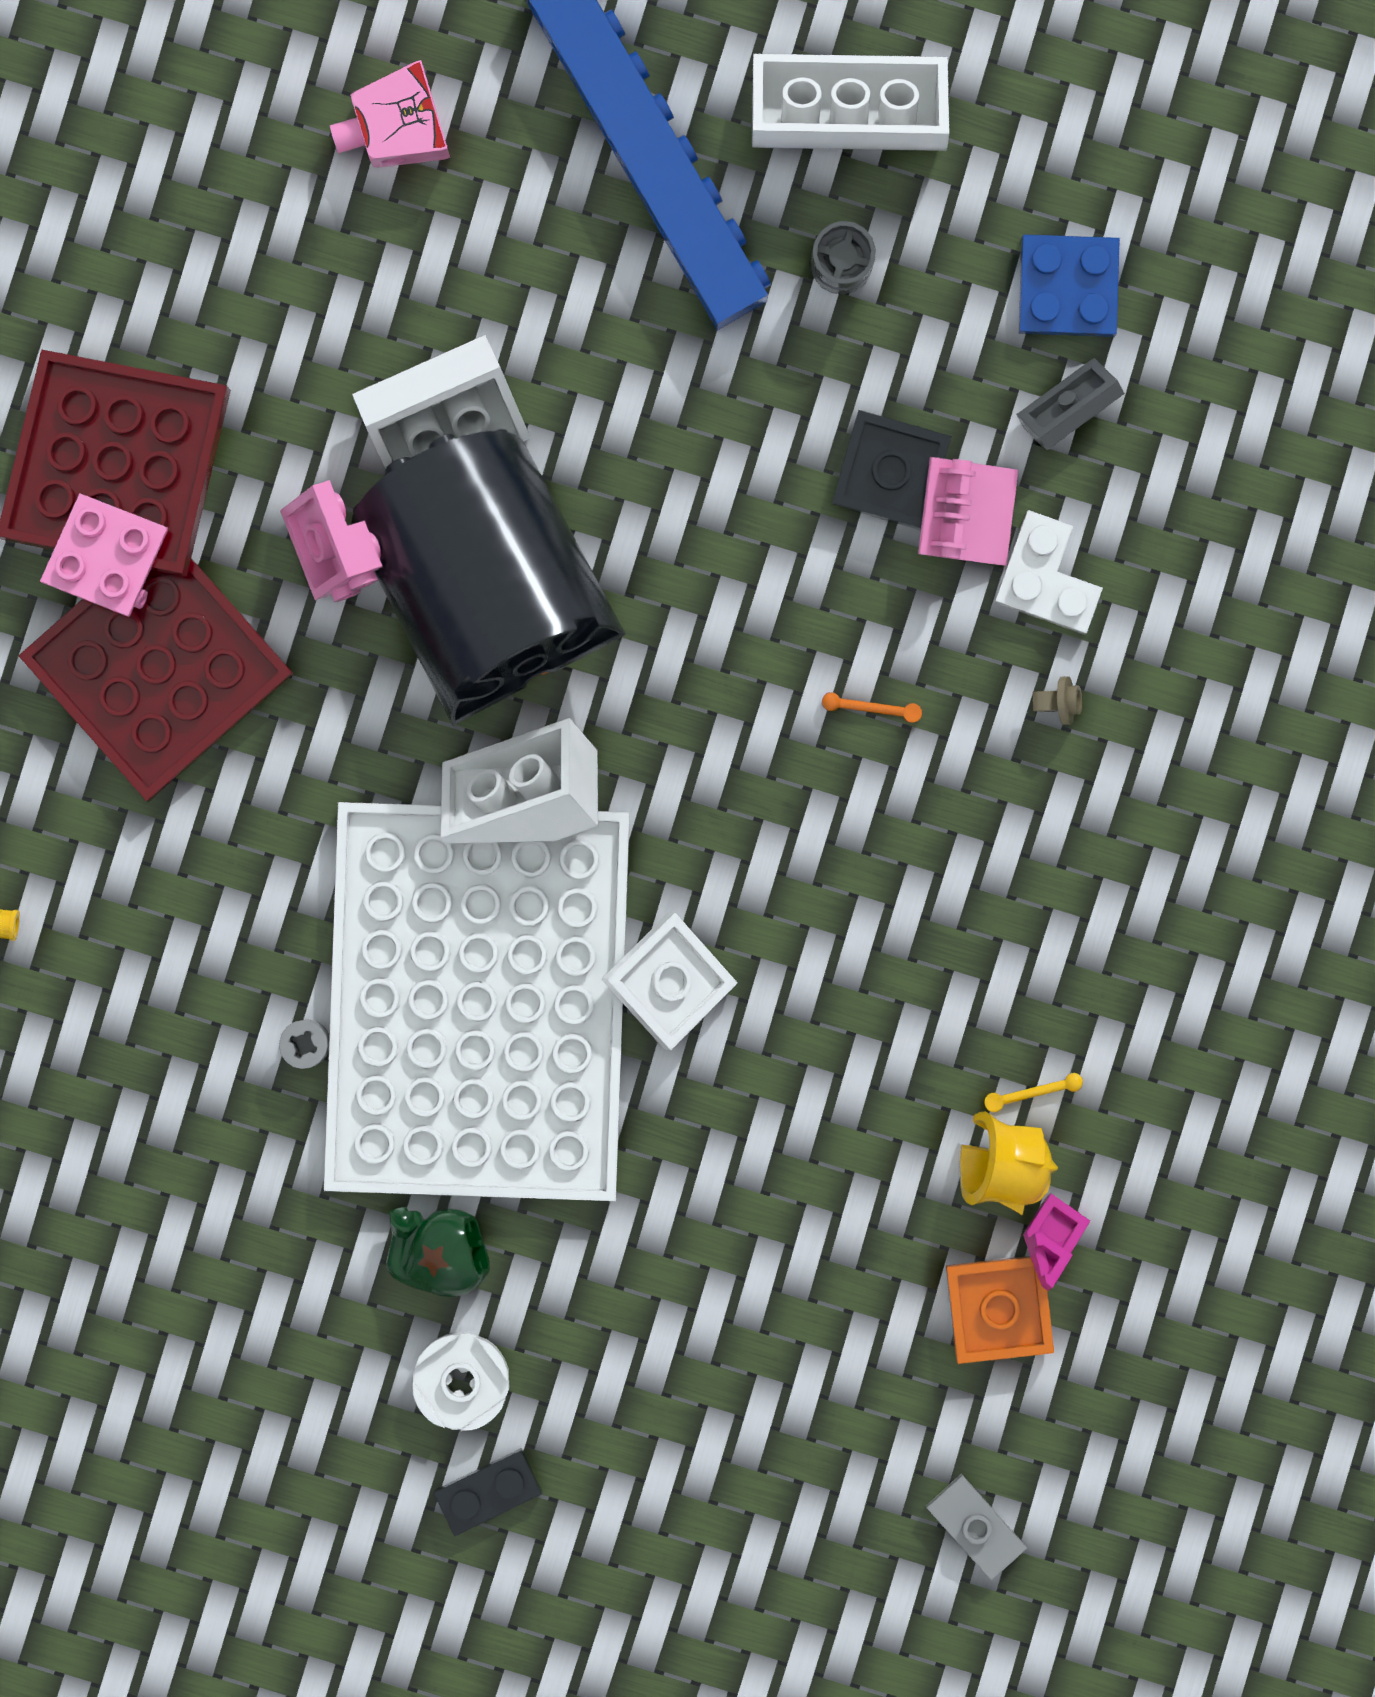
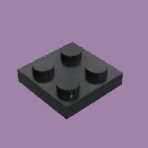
[831,410,952,530]

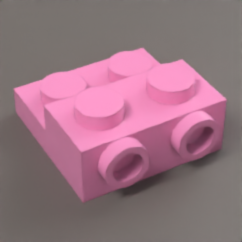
[280,480,382,602]

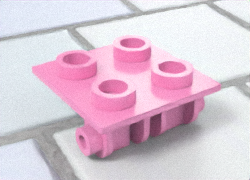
[918,457,1018,566]
[40,493,168,617]

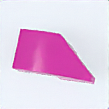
[1023,1194,1090,1291]

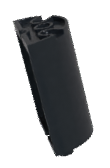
[351,429,626,726]

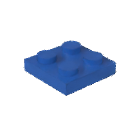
[1018,235,1120,337]

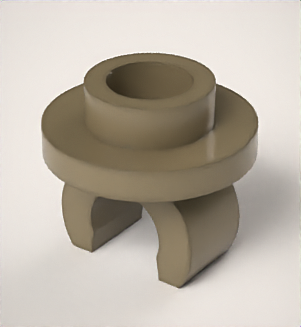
[1033,676,1082,725]

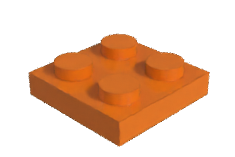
[946,1256,1054,1364]

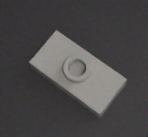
[925,1473,1027,1580]

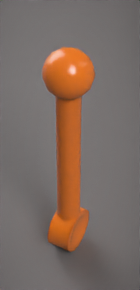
[822,692,922,723]

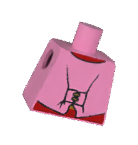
[329,60,450,168]

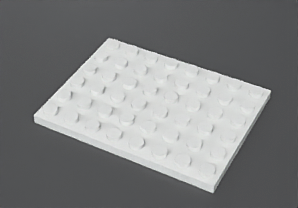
[324,802,630,1201]

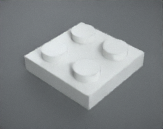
[602,912,737,1050]

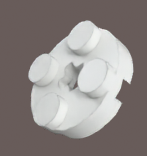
[413,1332,510,1431]

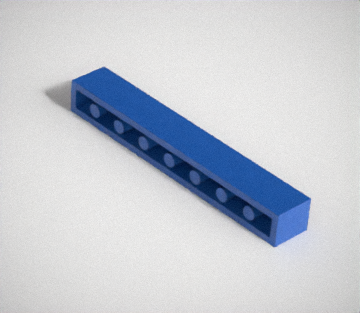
[525,0,771,331]

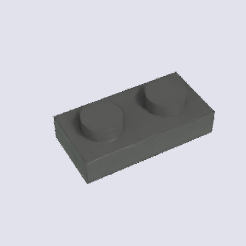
[1016,358,1125,451]

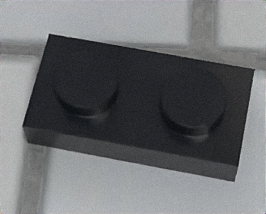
[433,1448,543,1537]

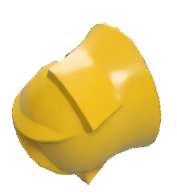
[960,1111,1058,1216]

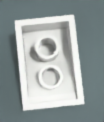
[441,718,598,844]

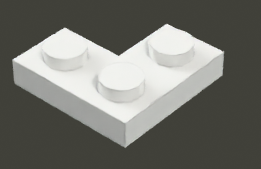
[994,510,1103,635]

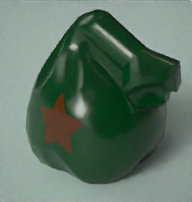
[386,1207,490,1297]

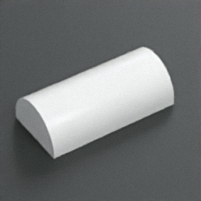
[752,54,949,151]

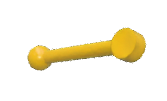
[984,1073,1083,1112]

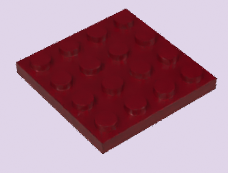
[0,349,231,577]
[18,558,294,802]

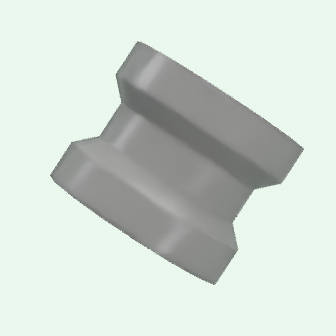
[279,1019,330,1069]

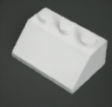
[352,335,531,469]

